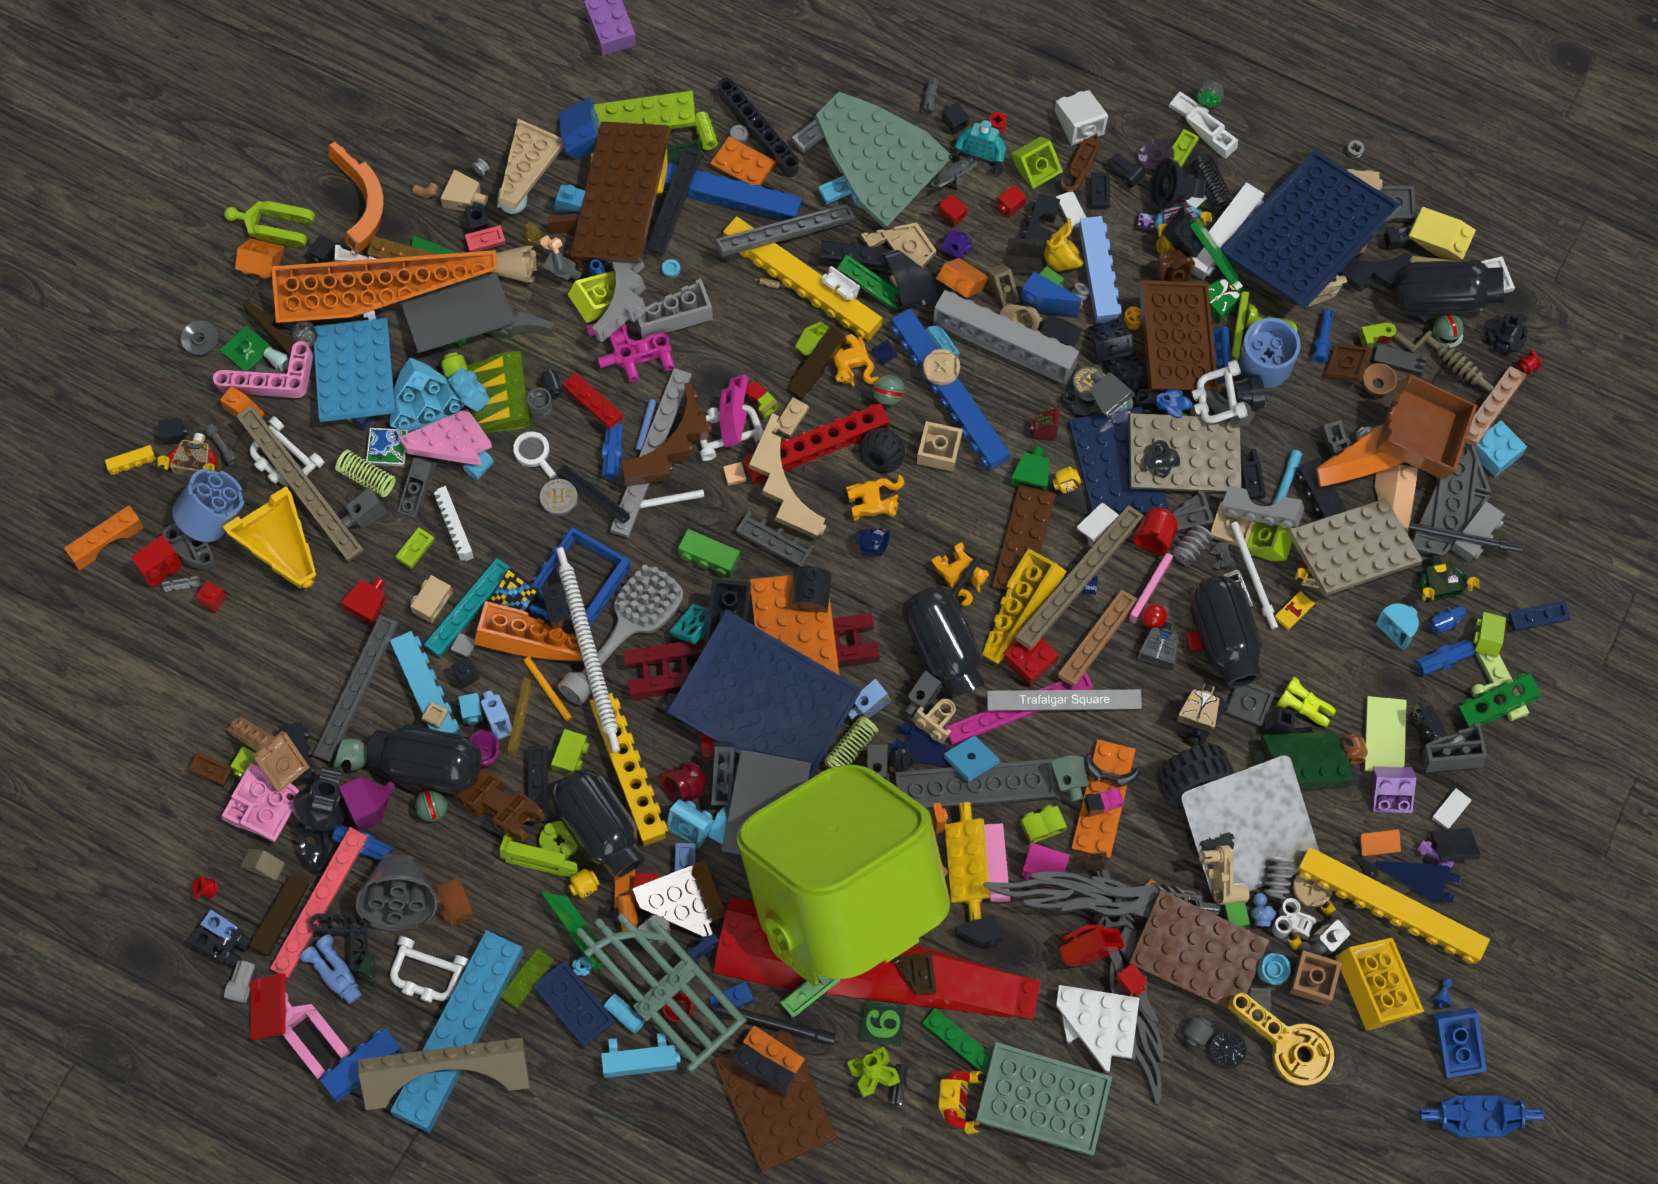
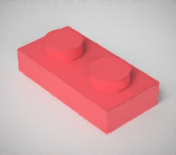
[465,225,506,252]

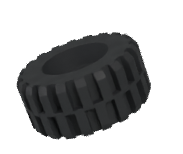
[1155,743,1235,809]

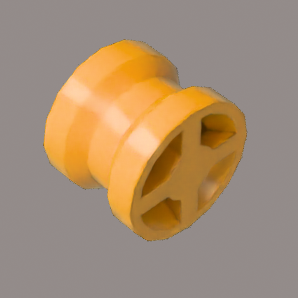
[1124,307,1142,330]

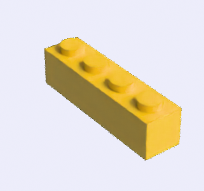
[105,445,156,475]

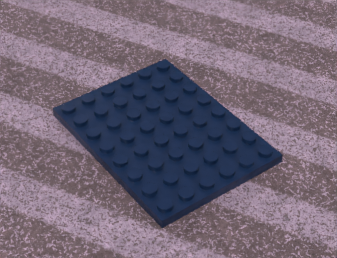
[1220,150,1401,310]
[668,610,863,780]

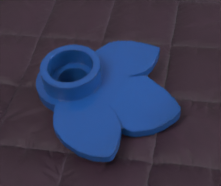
[1156,390,1193,418]

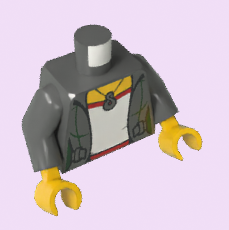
[1288,900,1351,956]

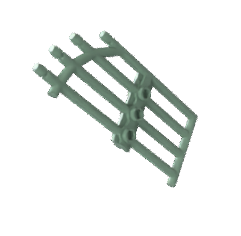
[576,913,747,1072]

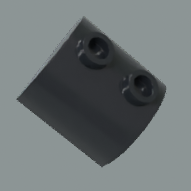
[789,566,832,613]

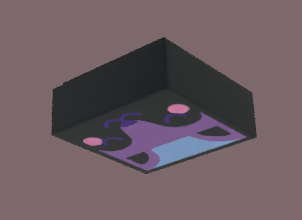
[1135,212,1157,234]

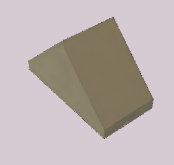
[240,849,285,882]

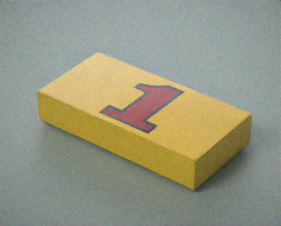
[1275,591,1315,631]

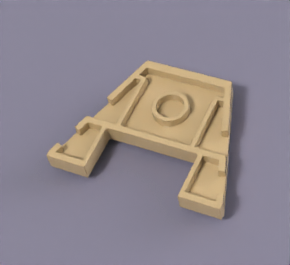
[861,223,936,290]

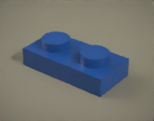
[709,981,754,1018]

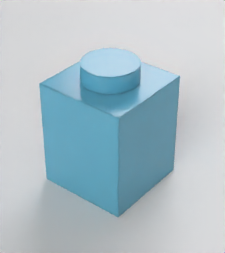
[459,693,483,725]

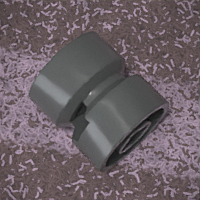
[527,387,553,421]

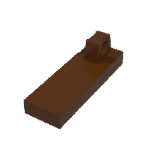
[548,213,580,234]

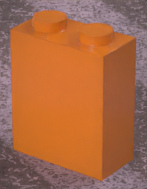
[936,258,989,298]

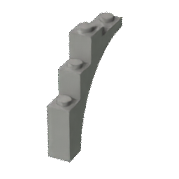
[592,261,647,342]

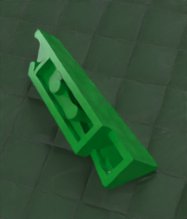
[541,891,612,971]

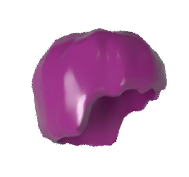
[468,730,499,767]

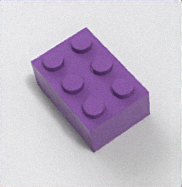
[584,0,636,56]

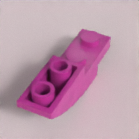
[719,374,749,448]

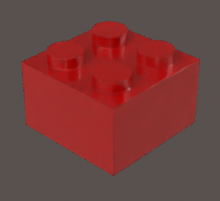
[131,535,182,588]
[1003,638,1059,687]

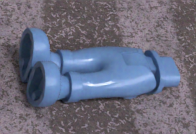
[299,934,362,1004]

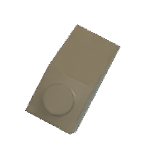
[986,264,1020,308]

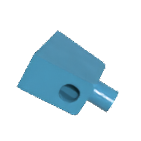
[553,185,585,215]

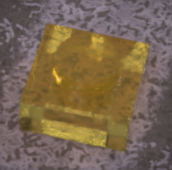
[525,221,543,246]

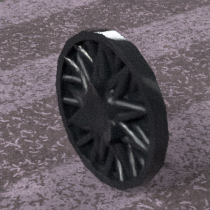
[1209,1031,1247,1069]

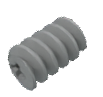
[1173,525,1214,566]
[1264,857,1295,900]

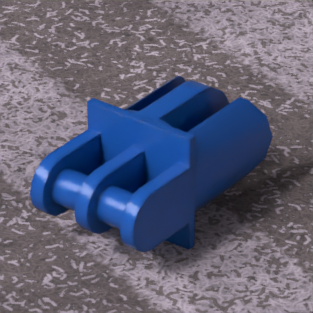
[1430,607,1466,634]

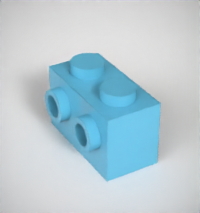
[448,367,491,412]

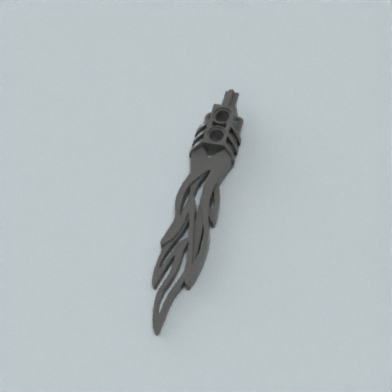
[1093,869,1163,1105]
[983,872,1220,919]

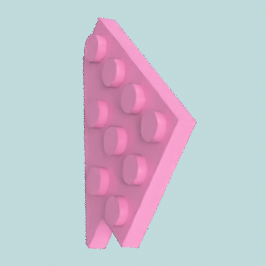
[399,409,492,465]

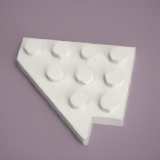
[1056,985,1139,1073]

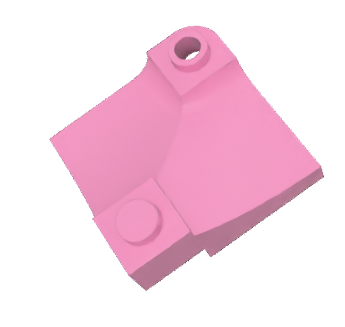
[222,763,299,843]

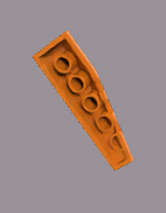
[1316,423,1404,487]
[474,601,583,661]

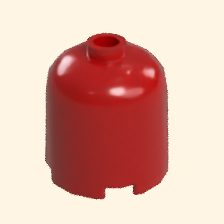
[1133,508,1178,556]

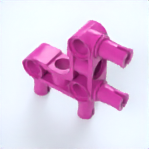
[586,323,675,382]

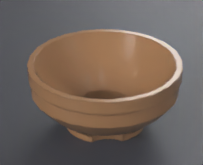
[1363,363,1397,396]

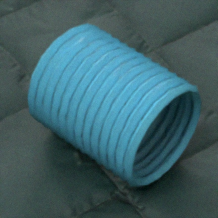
[463,451,494,480]

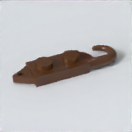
[1060,133,1101,192]

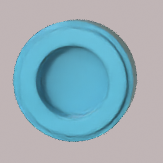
[662,259,680,279]

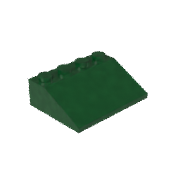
[1261,731,1353,790]

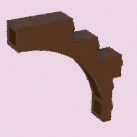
[622,382,711,486]

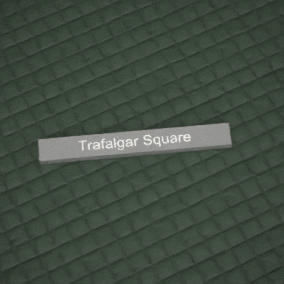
[986,689,1142,711]

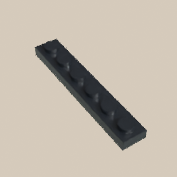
[646,147,702,255]

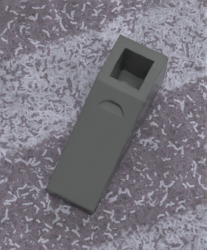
[397,457,437,518]

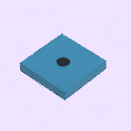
[944,735,999,782]

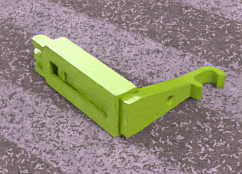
[500,835,578,877]

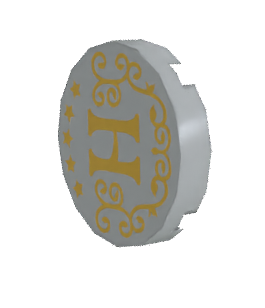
[540,479,578,516]

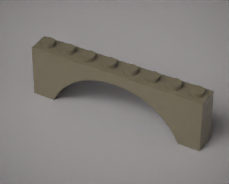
[358,1038,530,1110]

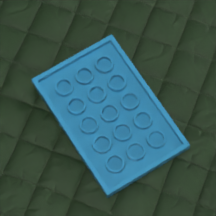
[313,318,395,422]

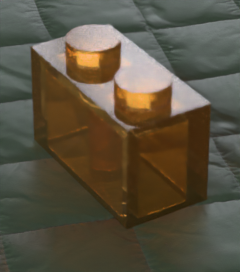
[436,877,475,927]

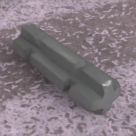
[162,575,201,592]

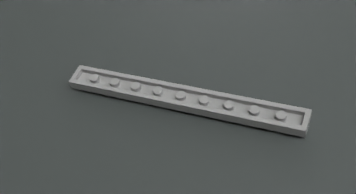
[610,368,692,538]

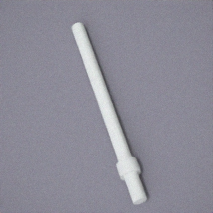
[1231,522,1278,630]

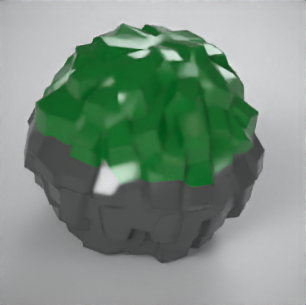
[1196,79,1224,108]

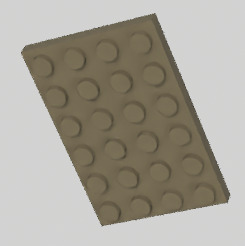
[1128,413,1241,493]
[1288,499,1423,596]

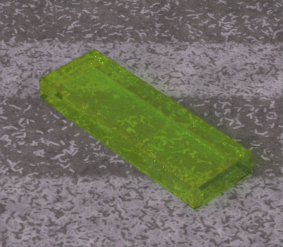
[501,949,554,1009]

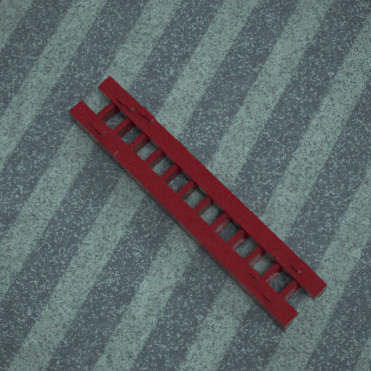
[623,612,880,701]

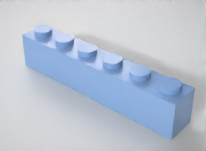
[1079,216,1121,323]

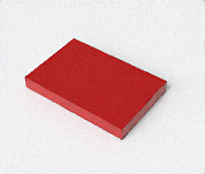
[250,973,286,1041]

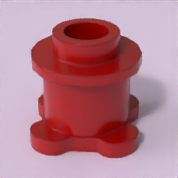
[1518,350,1543,375]
[192,875,218,899]

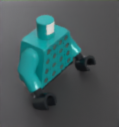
[949,120,1006,175]

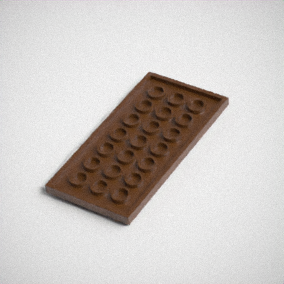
[570,121,671,264]

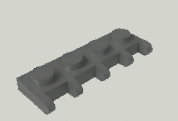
[736,510,815,567]

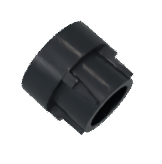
[1233,377,1265,410]

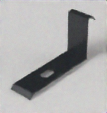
[604,904,645,925]

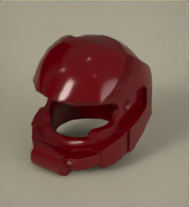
[658,762,706,802]

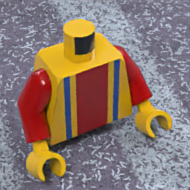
[939,1070,983,1134]

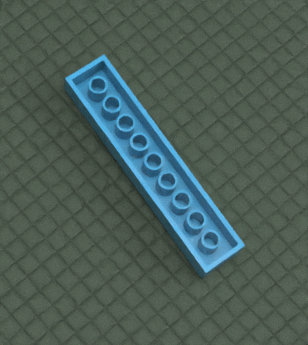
[391,930,524,1133]

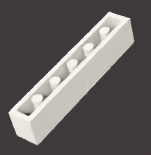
[1191,182,1265,281]

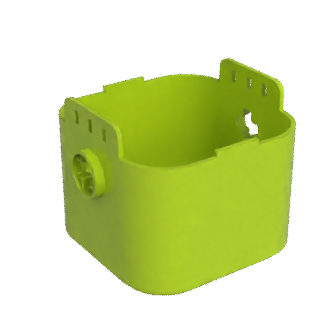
[737,765,950,986]

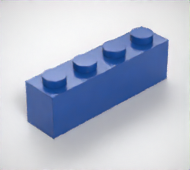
[320,1029,403,1102]

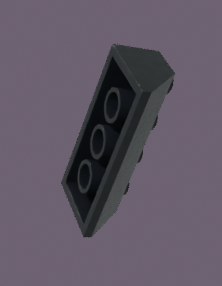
[704,579,751,648]

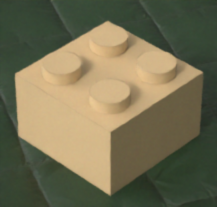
[917,421,963,472]

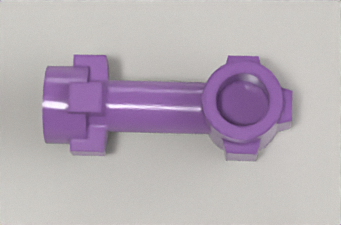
[1417,840,1455,871]

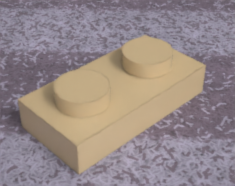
[777,398,809,438]

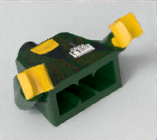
[1418,555,1479,603]

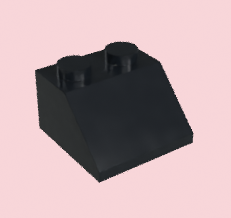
[1161,206,1204,258]

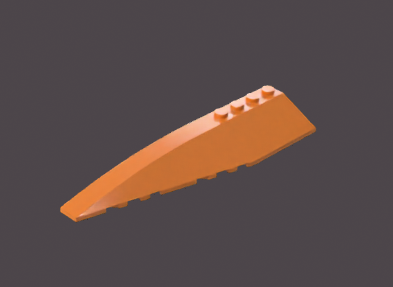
[271,250,498,323]

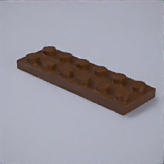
[992,484,1056,593]

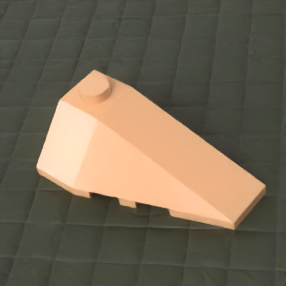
[1374,464,1418,534]

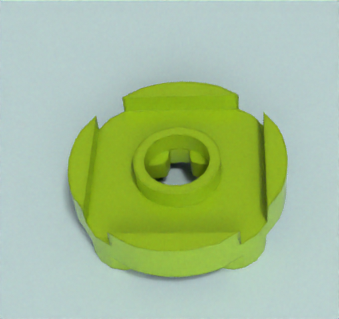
[539,821,578,860]

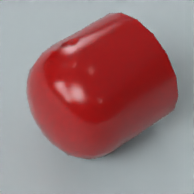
[663,992,694,1023]

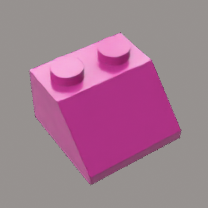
[1022,843,1070,888]

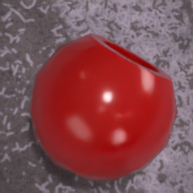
[1140,603,1167,629]

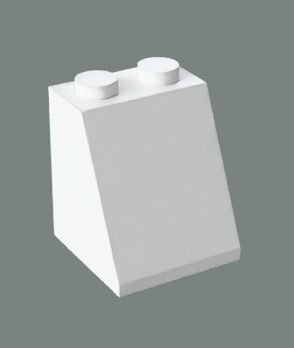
[1055,90,1108,146]

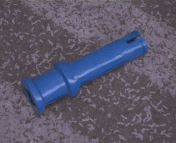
[1311,309,1334,364]

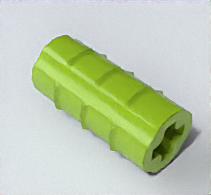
[694,112,718,150]

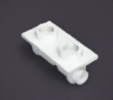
[821,266,860,300]

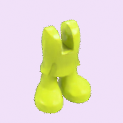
[1275,676,1336,727]

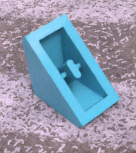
[708,805,730,845]

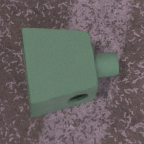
[1051,755,1089,802]

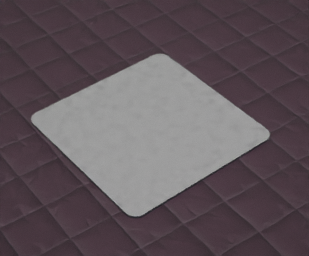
[1181,755,1319,901]

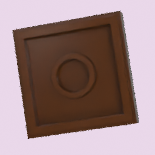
[1325,343,1372,382]

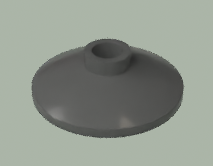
[181,320,218,355]

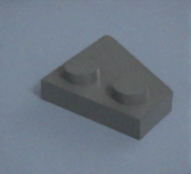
[1172,490,1214,533]

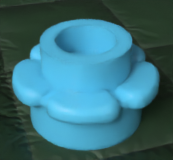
[572,957,592,976]

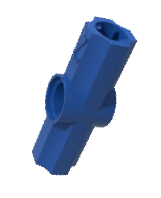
[602,423,623,480]
[1415,639,1475,676]
[332,825,394,861]

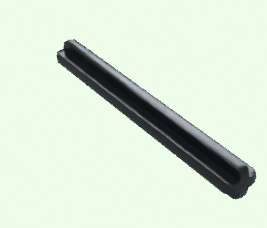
[559,465,630,523]

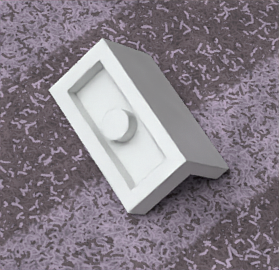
[1077,503,1119,547]

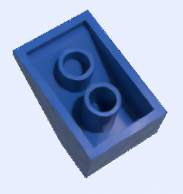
[559,97,600,160]
[1020,272,1082,318]
[1432,1007,1487,1078]

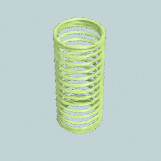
[335,450,395,498]
[824,716,879,768]

